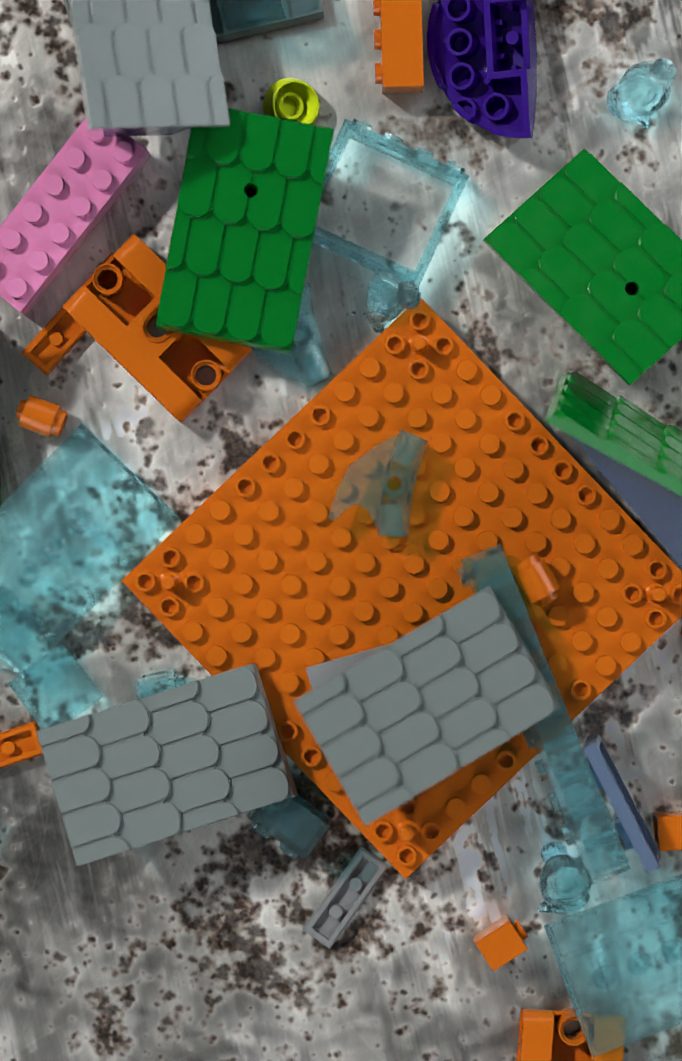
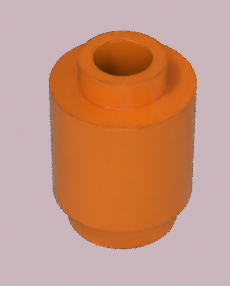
[15,395,68,438]
[513,553,561,607]

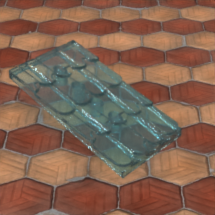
[0,423,179,679]
[544,874,682,1057]

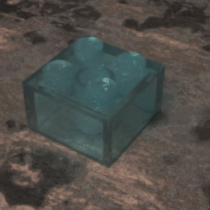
[249,794,330,860]

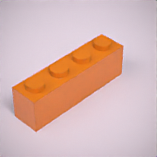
[373,0,424,94]

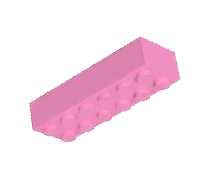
[0,118,151,316]

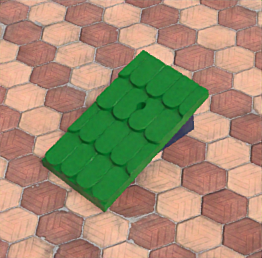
[156,108,334,355]
[483,149,682,386]
[545,372,682,566]

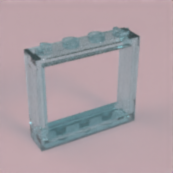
[313,118,469,291]

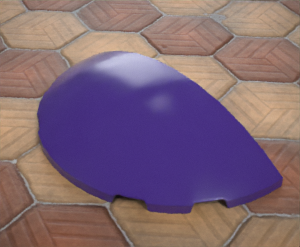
[427,0,537,139]

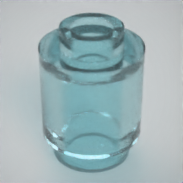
[135,669,186,700]

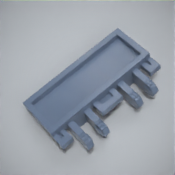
[583,733,661,873]

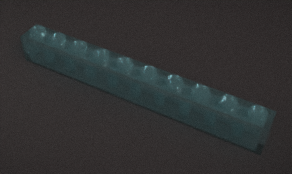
[457,544,631,885]

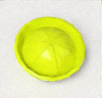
[263,77,321,125]

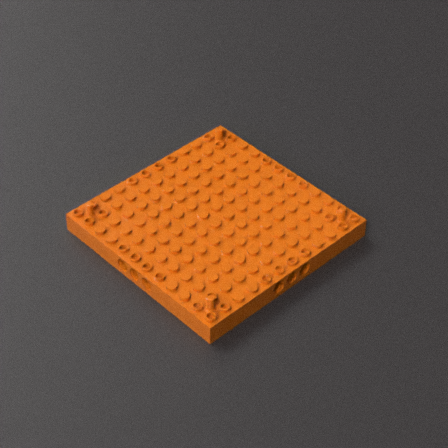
[121,297,682,879]

